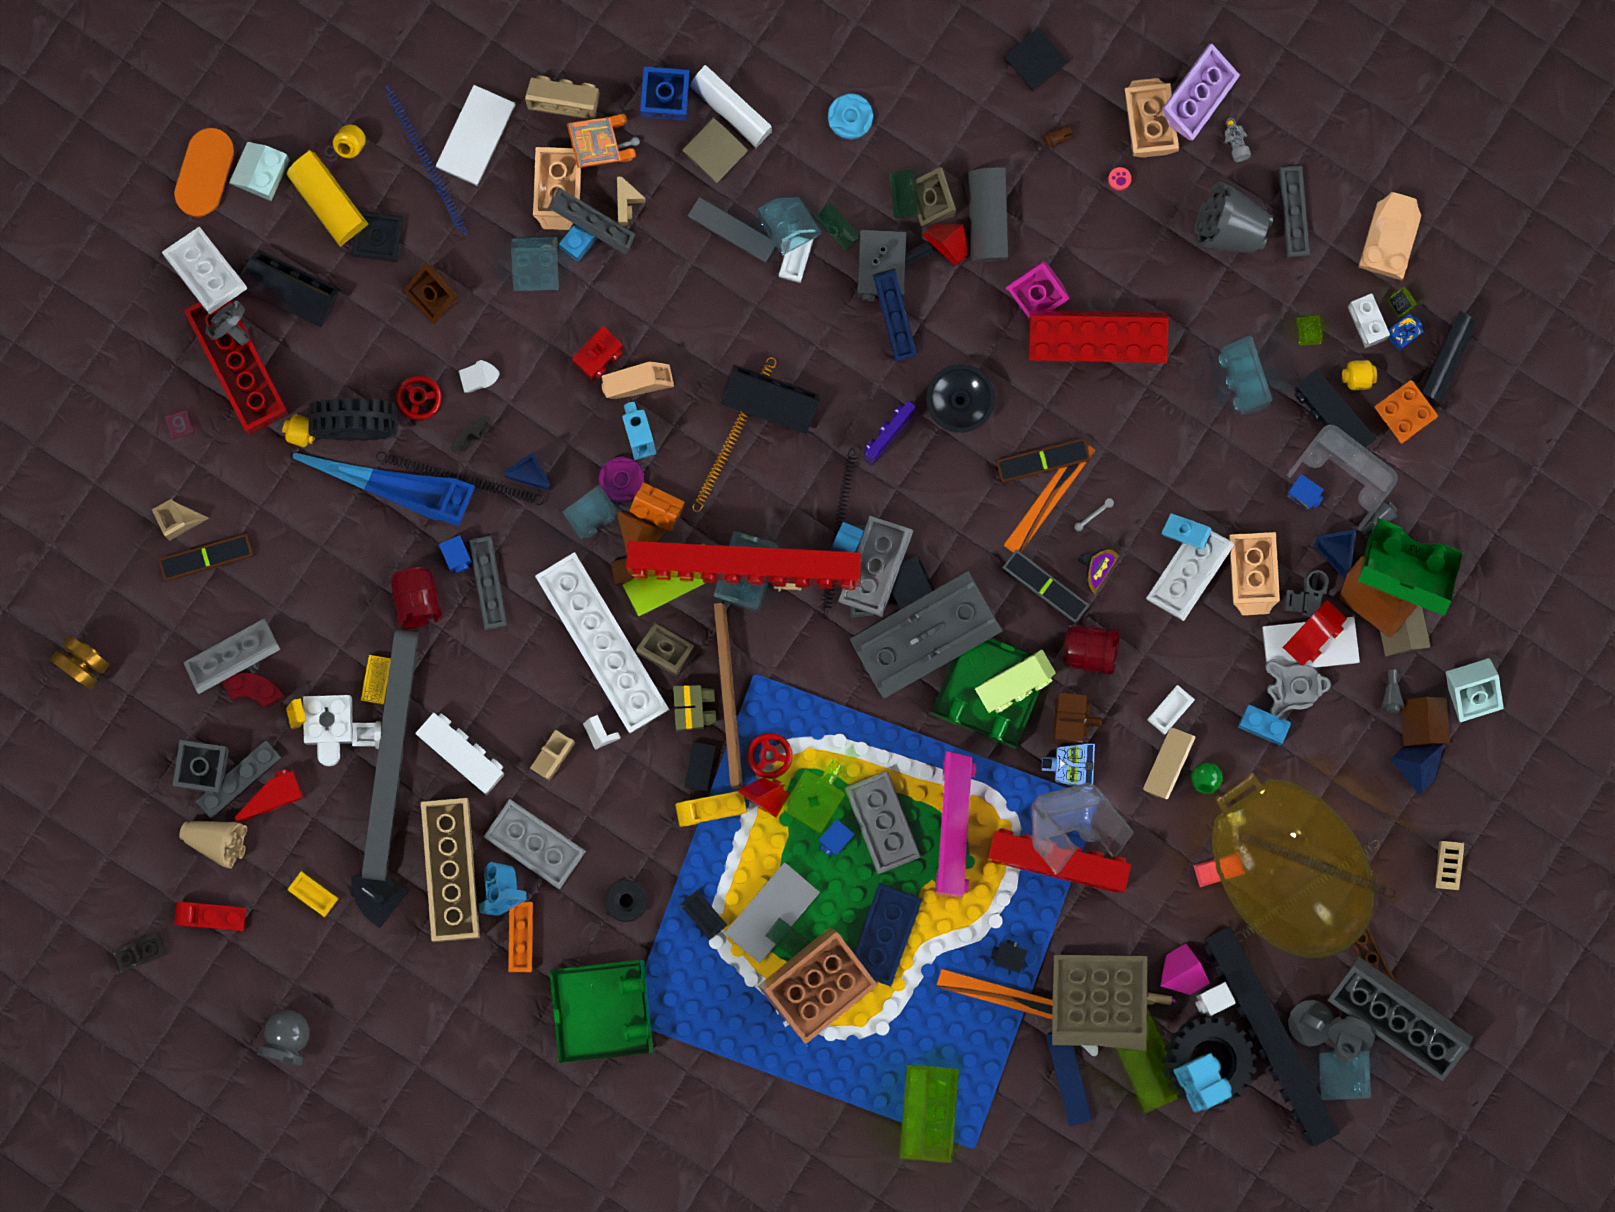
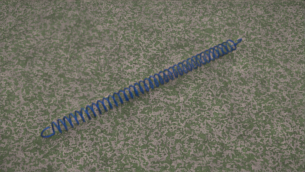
[385,85,467,234]

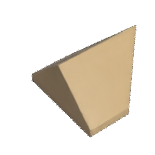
[152,498,209,541]

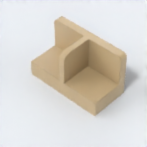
[530,730,575,781]

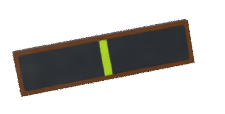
[996,438,1091,483]
[158,534,254,582]

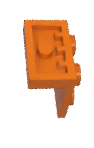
[1374,380,1438,444]

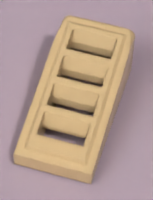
[1435,841,1464,890]

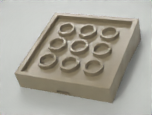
[1052,955,1147,1051]

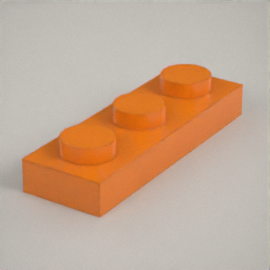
[508,902,533,972]

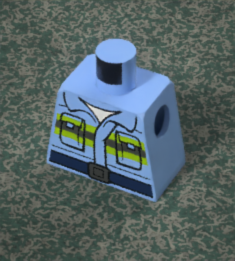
[1042,744,1095,789]

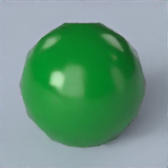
[1191,762,1223,794]

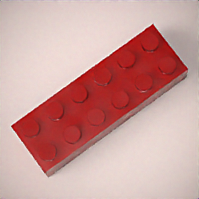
[184,300,289,435]
[1028,310,1169,363]
[986,828,1131,894]

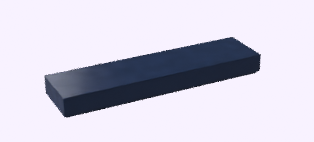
[873,268,917,362]
[1046,1034,1092,1126]

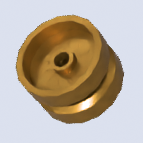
[50,634,110,690]

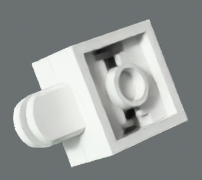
[303,695,353,767]

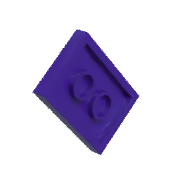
[864,401,916,466]

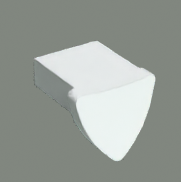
[459,360,499,393]
[583,715,621,749]
[352,721,382,749]

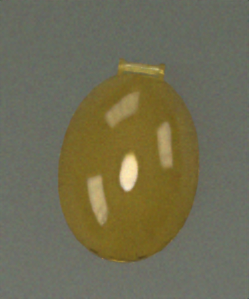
[1212,772,1375,958]

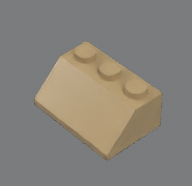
[525,76,599,120]

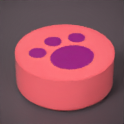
[1108,167,1131,191]

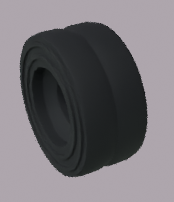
[605,880,647,922]

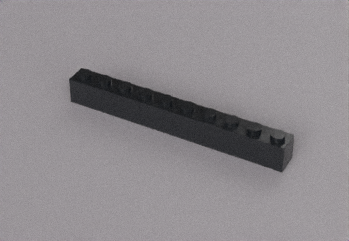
[1203,926,1340,1147]

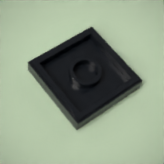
[1004,28,1068,91]
[351,211,403,263]

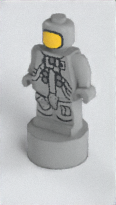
[1225,118,1251,162]

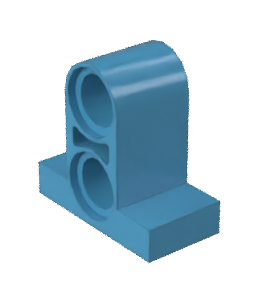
[831,522,864,552]
[479,862,527,916]

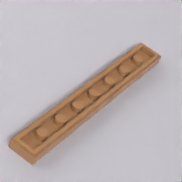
[714,603,743,789]

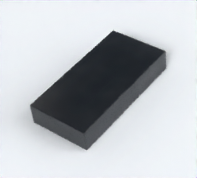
[684,742,716,792]
[680,890,728,940]

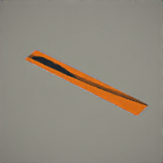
[1004,443,1095,553]
[937,969,1053,1019]

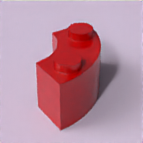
[1282,600,1347,666]

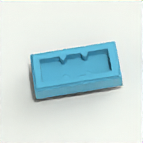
[1161,513,1212,550]

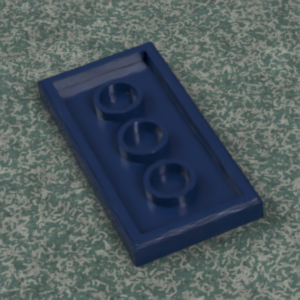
[854,883,922,987]

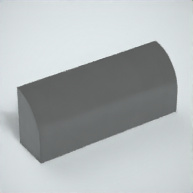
[968,167,1008,262]

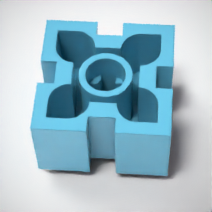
[1173,1054,1232,1112]

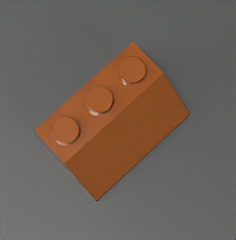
[1339,556,1418,639]

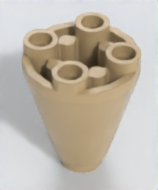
[180,821,247,868]

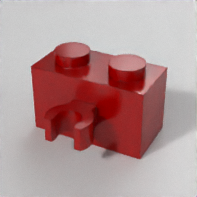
[571,326,624,381]

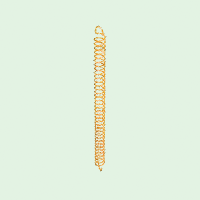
[693,357,776,512]

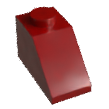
[738,777,791,818]

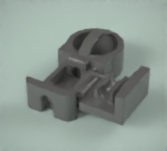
[1283,570,1329,617]

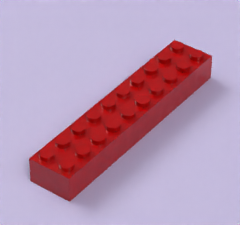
[626,541,862,590]

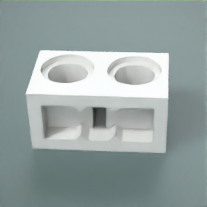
[1348,294,1390,348]
[1195,982,1236,1017]

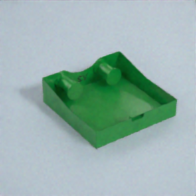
[1358,518,1463,616]
[931,638,1051,749]
[550,960,654,1063]

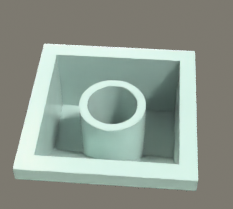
[229,142,290,201]
[1446,658,1504,722]

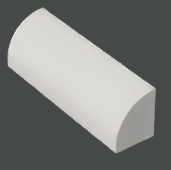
[690,65,772,148]

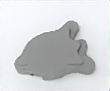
[1265,660,1331,717]

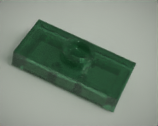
[890,170,918,219]
[816,202,860,251]
[765,917,811,957]

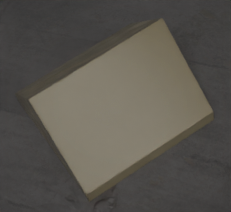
[907,167,956,226]
[1380,606,1431,657]
[636,623,694,677]

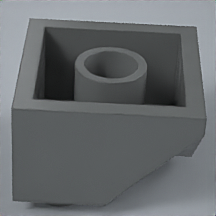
[172,740,229,793]

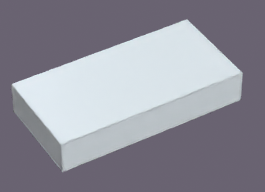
[779,232,813,283]
[1147,685,1195,735]

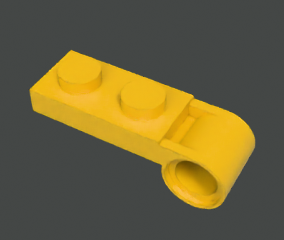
[675,791,747,827]

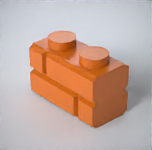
[629,482,685,532]

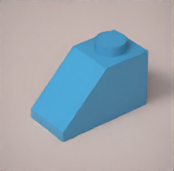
[559,224,597,263]

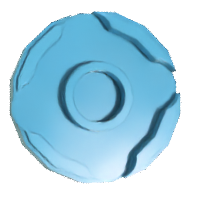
[828,94,873,140]

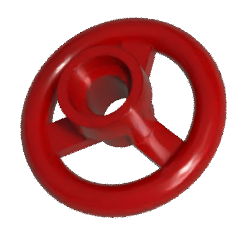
[396,375,442,421]
[747,733,793,779]

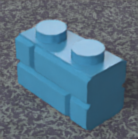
[1237,704,1291,746]

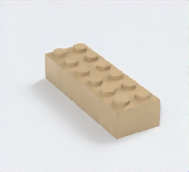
[421,798,480,942]

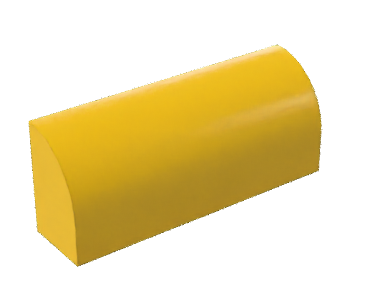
[287,150,368,247]

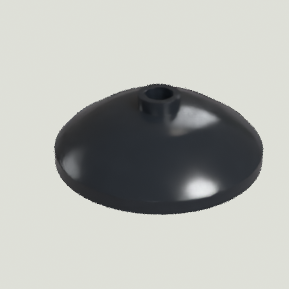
[926,364,995,433]

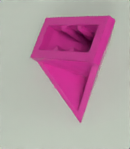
[1160,943,1210,995]

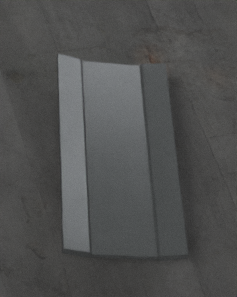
[850,571,1003,699]

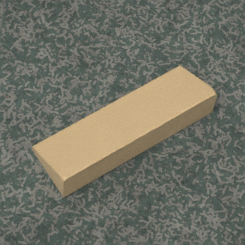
[1143,728,1195,800]

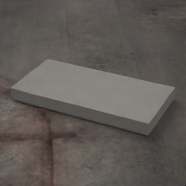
[838,516,913,617]
[184,618,280,694]
[844,771,921,874]
[484,799,586,890]
[724,862,820,963]

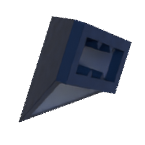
[504,452,551,491]
[1314,529,1356,579]
[1390,744,1444,795]

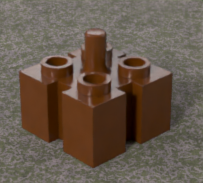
[1052,693,1102,745]

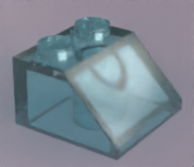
[758,197,822,256]
[562,485,617,540]

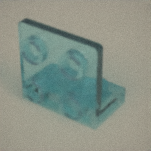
[511,237,559,291]
[1319,1051,1371,1100]

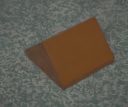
[403,262,460,324]
[1401,697,1450,746]

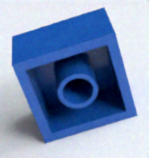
[640,67,690,121]

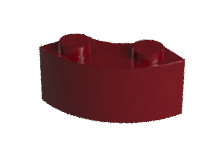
[222,673,286,710]

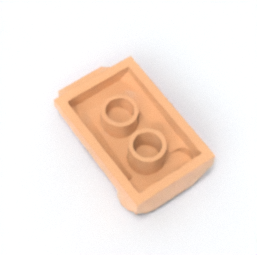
[1125,78,1179,157]
[533,147,581,230]
[1358,192,1421,280]
[1229,532,1280,615]

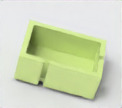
[975,650,1056,713]

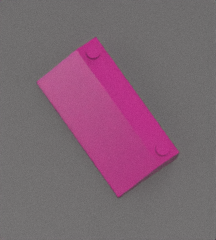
[935,752,976,898]

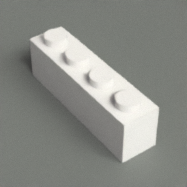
[415,713,505,795]

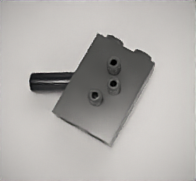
[858,230,935,301]

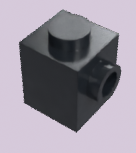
[990,939,1027,974]

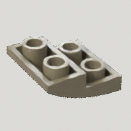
[682,118,748,183]

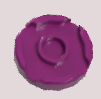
[598,456,644,503]

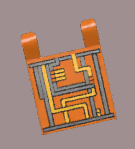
[567,114,636,168]

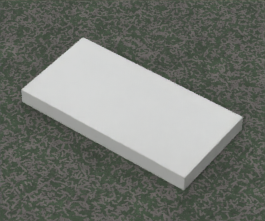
[436,85,515,186]
[162,227,247,315]
[1146,531,1234,621]
[1262,617,1360,673]

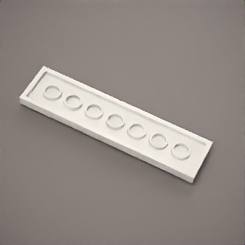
[535,552,669,734]

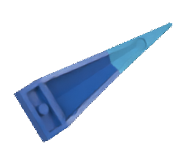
[293,453,475,526]

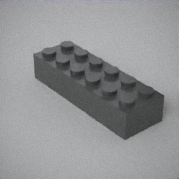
[1328,956,1473,1081]

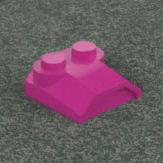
[1005,261,1069,318]

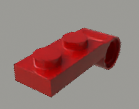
[174,902,246,931]

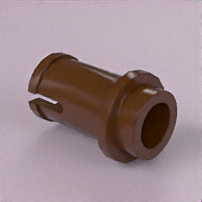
[1043,124,1074,148]

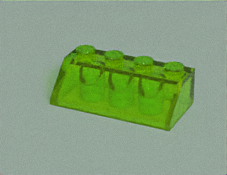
[1115,1009,1179,1113]
[899,1065,959,1163]

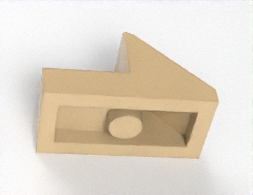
[617,177,646,226]

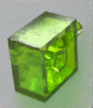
[781,759,845,835]

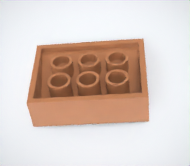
[758,927,877,1044]

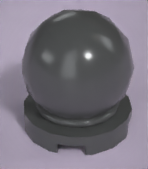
[257,1010,310,1067]

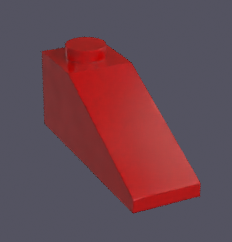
[235,769,304,823]

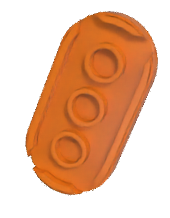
[175,128,234,217]

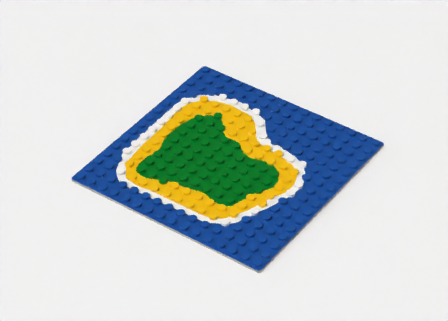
[645,674,1099,1148]

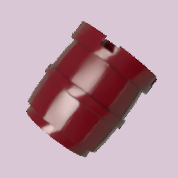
[391,567,443,629]
[1063,626,1120,675]

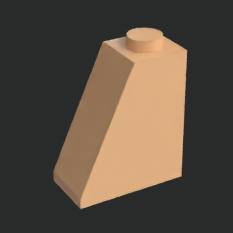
[602,362,674,399]

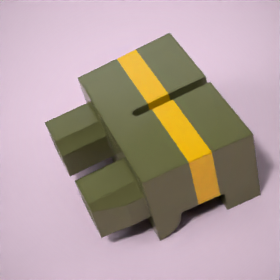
[673,685,716,732]

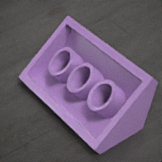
[1162,44,1240,141]

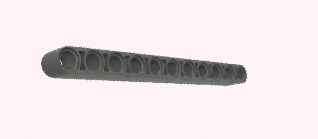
[362,629,419,881]

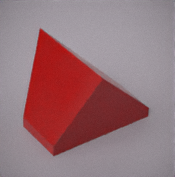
[922,224,968,266]

